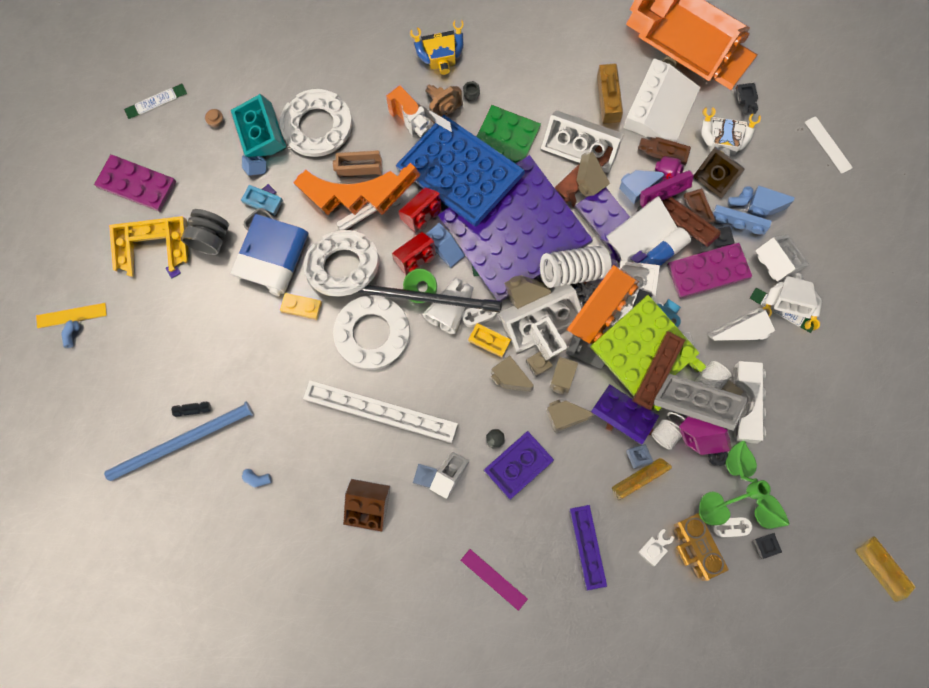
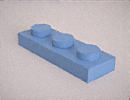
[712,205,772,235]

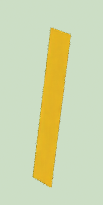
[36,303,107,328]

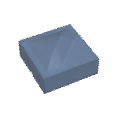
[626,444,654,469]
[413,464,437,488]

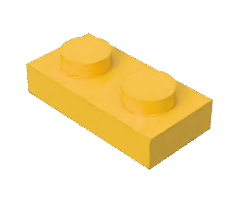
[280,293,322,320]
[468,323,511,358]

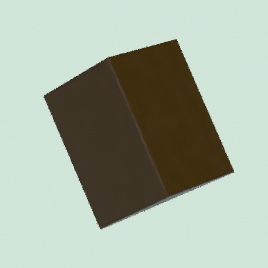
[693,147,745,199]

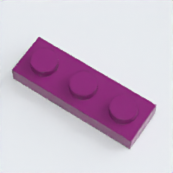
[640,170,694,207]

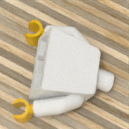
[762,273,822,330]

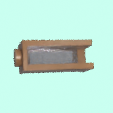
[333,150,382,178]

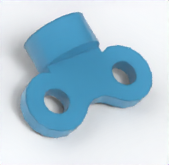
[657,299,681,327]

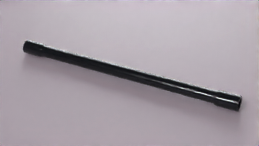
[356,285,502,313]

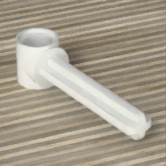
[337,195,403,230]

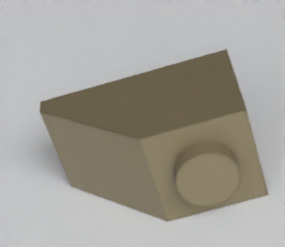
[576,152,610,196]
[504,275,551,309]
[491,355,534,392]
[550,357,578,394]
[546,400,593,432]

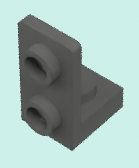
[566,336,604,369]

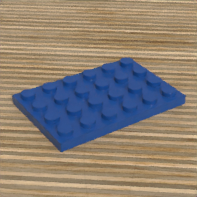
[396,115,525,227]

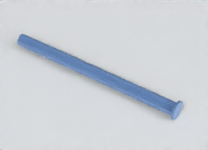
[104,401,253,481]

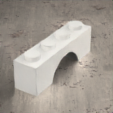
[734,361,766,444]

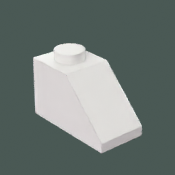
[430,452,469,499]

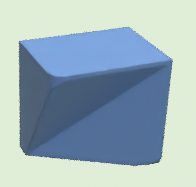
[242,155,266,176]

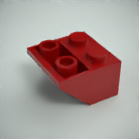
[398,187,441,233]
[392,232,436,276]

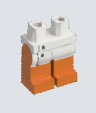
[386,85,429,138]

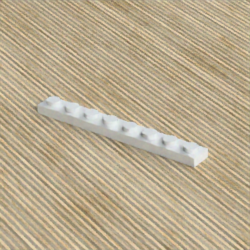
[303,381,458,443]

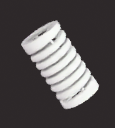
[540,245,611,288]

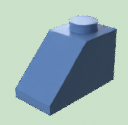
[619,170,664,204]
[747,185,795,218]
[426,223,465,268]

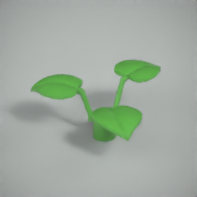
[699,441,790,529]

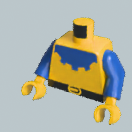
[410,20,464,75]

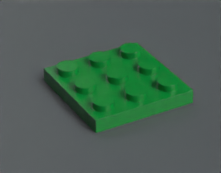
[476,105,541,164]

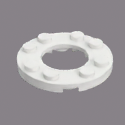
[280,89,352,157]
[303,230,379,296]
[333,295,410,370]

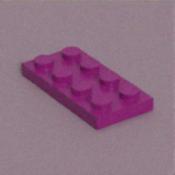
[94,154,176,212]
[667,243,752,299]

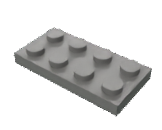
[654,374,747,431]

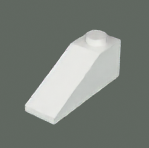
[708,308,775,340]

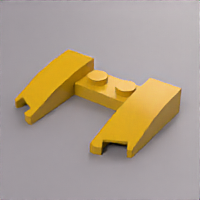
[109,216,188,277]

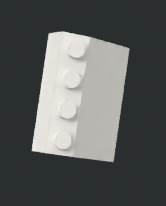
[624,59,700,142]

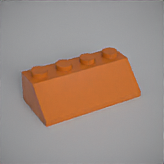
[567,265,639,344]

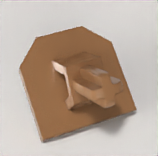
[425,84,463,124]

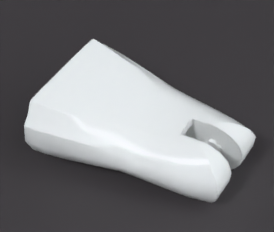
[423,277,474,334]

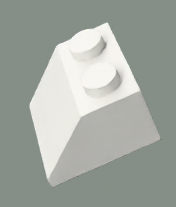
[756,235,809,281]

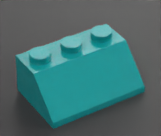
[231,94,286,157]

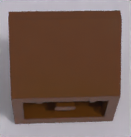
[343,479,390,532]

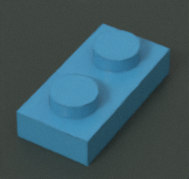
[241,185,283,216]

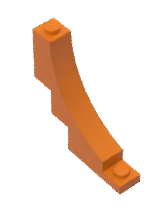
[293,163,420,215]

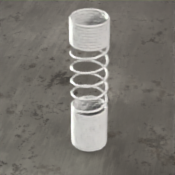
[651,361,731,450]

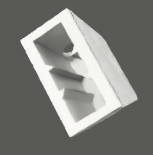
[531,316,567,360]

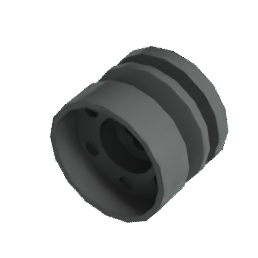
[181,209,230,255]

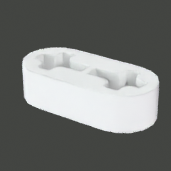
[462,308,497,328]
[711,517,752,538]

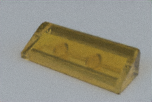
[612,458,672,500]
[855,536,915,602]

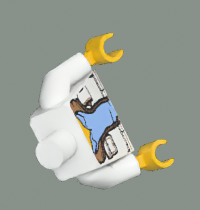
[702,107,761,156]

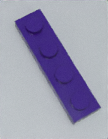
[569,505,607,591]

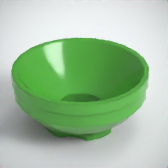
[403,269,437,303]

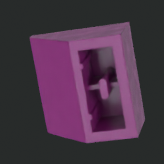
[679,416,732,455]

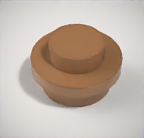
[205,109,223,127]

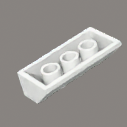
[541,110,624,173]
[499,285,581,353]

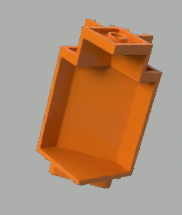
[626,0,758,90]

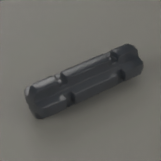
[171,401,211,417]

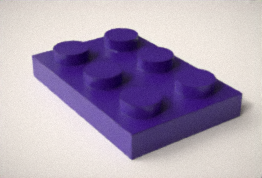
[591,384,659,445]
[483,431,554,500]

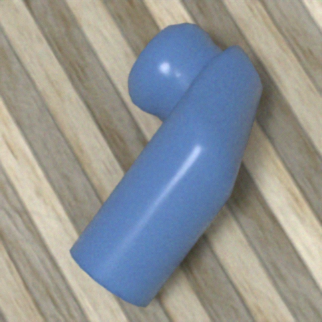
[728,186,754,206]
[61,320,80,348]
[242,469,272,488]

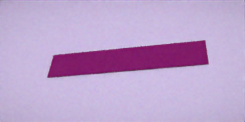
[460,549,528,611]

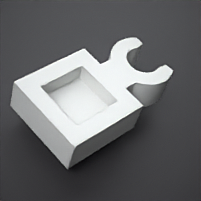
[638,529,674,567]

